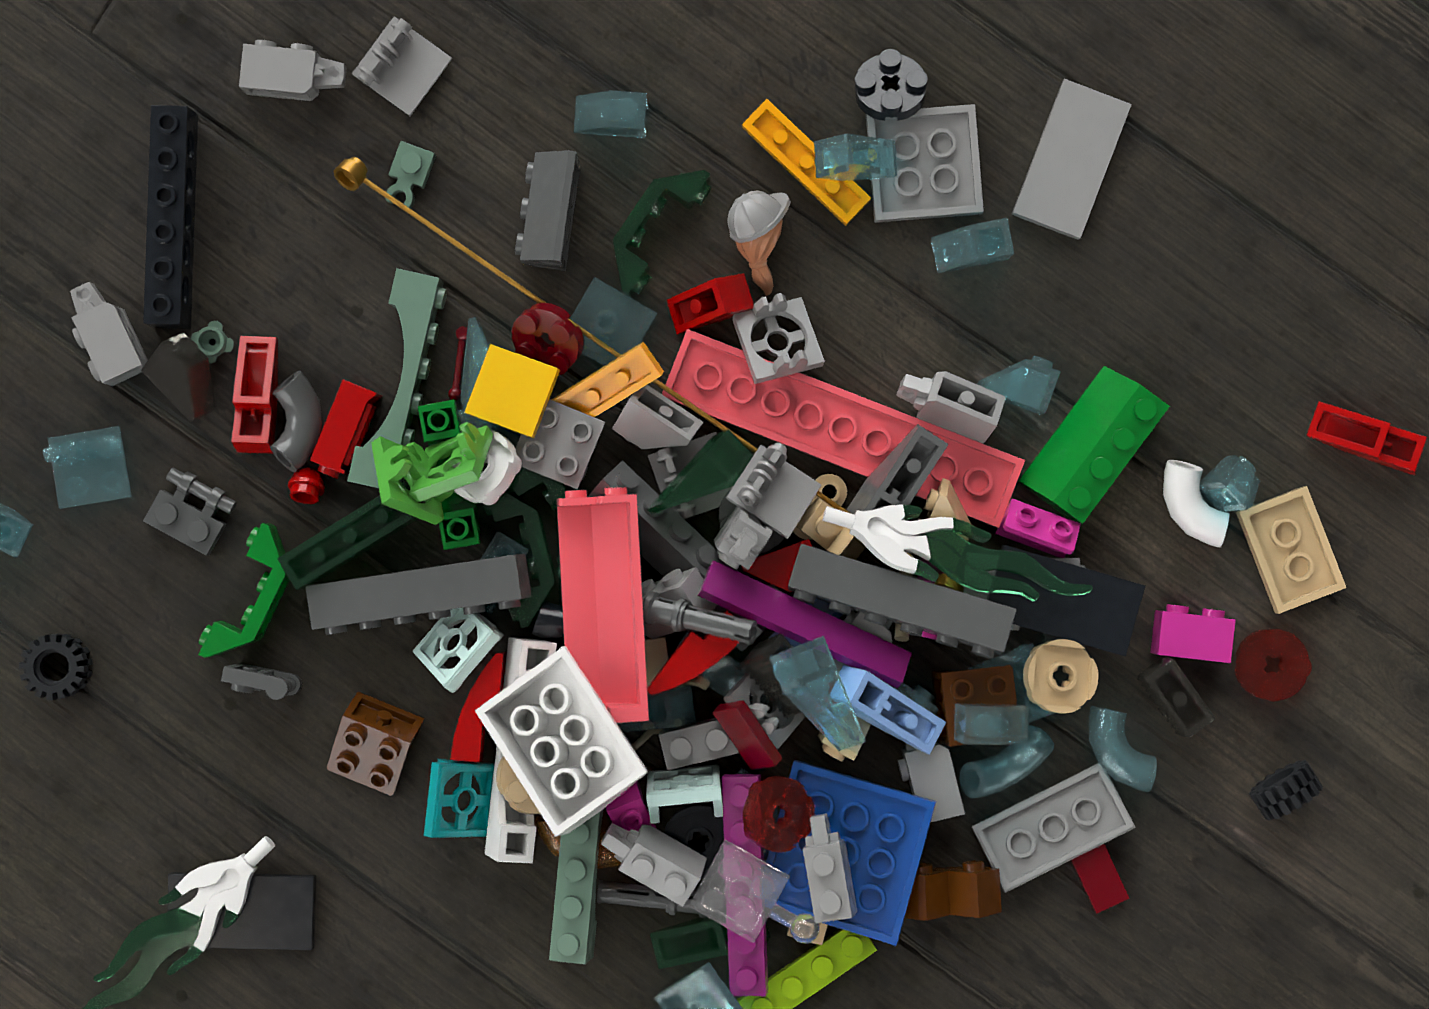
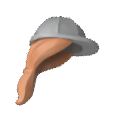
[727,190,791,295]

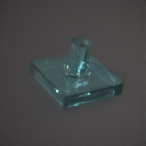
[570,277,657,366]

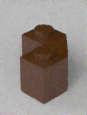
[905,861,1002,921]

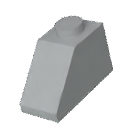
[612,385,703,449]

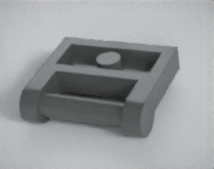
[221,663,302,700]

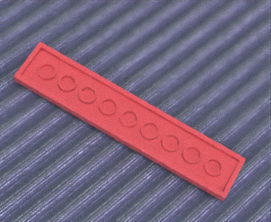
[662,329,1025,528]

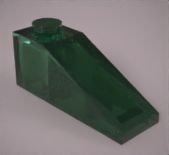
[647,429,753,515]

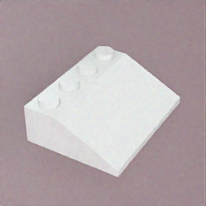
[475,646,648,837]

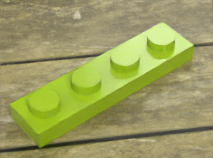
[737,929,877,1009]

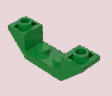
[418,400,481,550]
[198,523,293,658]

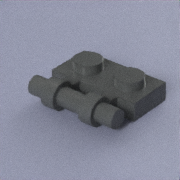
[143,467,237,556]

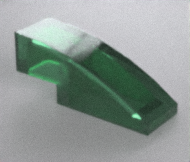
[650,910,771,969]

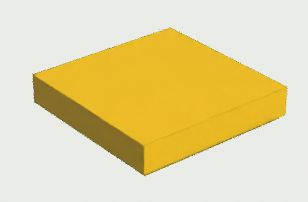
[464,344,560,439]

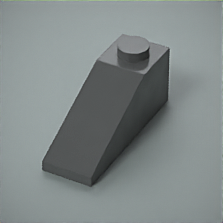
[847,424,949,514]

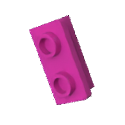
[996,499,1081,558]

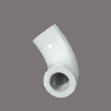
[1163,460,1229,548]

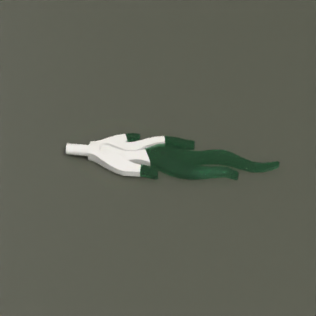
[822,505,1093,602]
[83,836,275,1009]

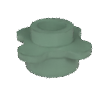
[191,321,234,364]

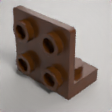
[931,665,1021,746]
[327,692,425,796]

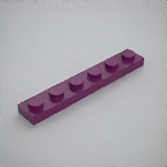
[722,774,768,996]

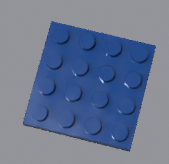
[764,760,936,946]

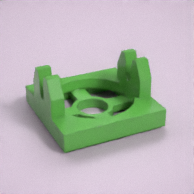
[403,422,494,502]
[371,436,455,525]

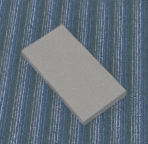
[1011,79,1132,240]
[972,762,1136,893]

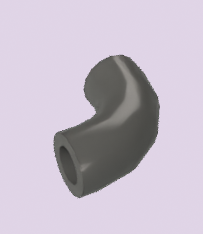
[270,371,323,473]

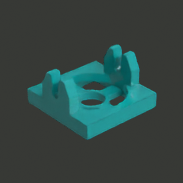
[424,759,494,838]

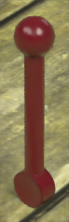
[448,326,471,401]

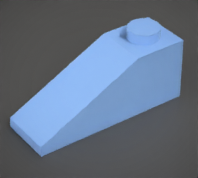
[826,665,946,755]

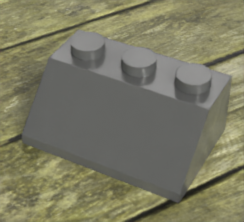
[515,150,581,271]

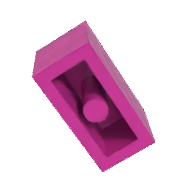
[1150,604,1236,663]

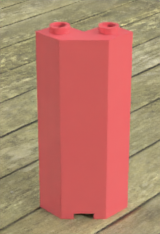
[557,487,649,723]

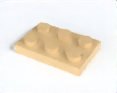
[1236,486,1347,614]

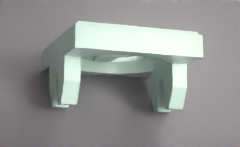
[412,608,504,693]
[646,764,723,824]

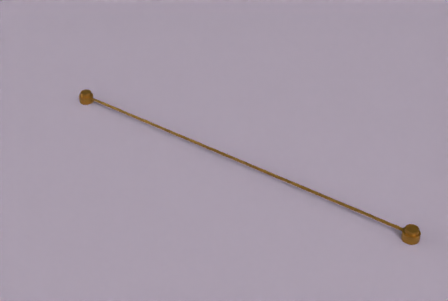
[334,157,964,593]

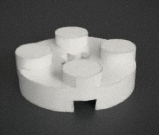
[452,430,522,505]

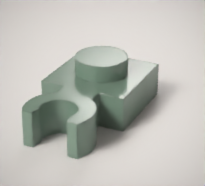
[385,141,436,209]

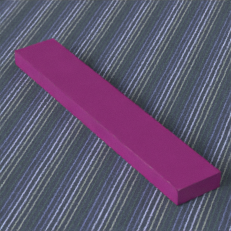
[698,560,912,688]

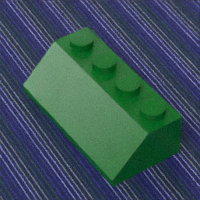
[1018,366,1170,524]

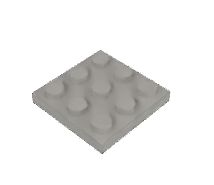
[866,104,984,223]

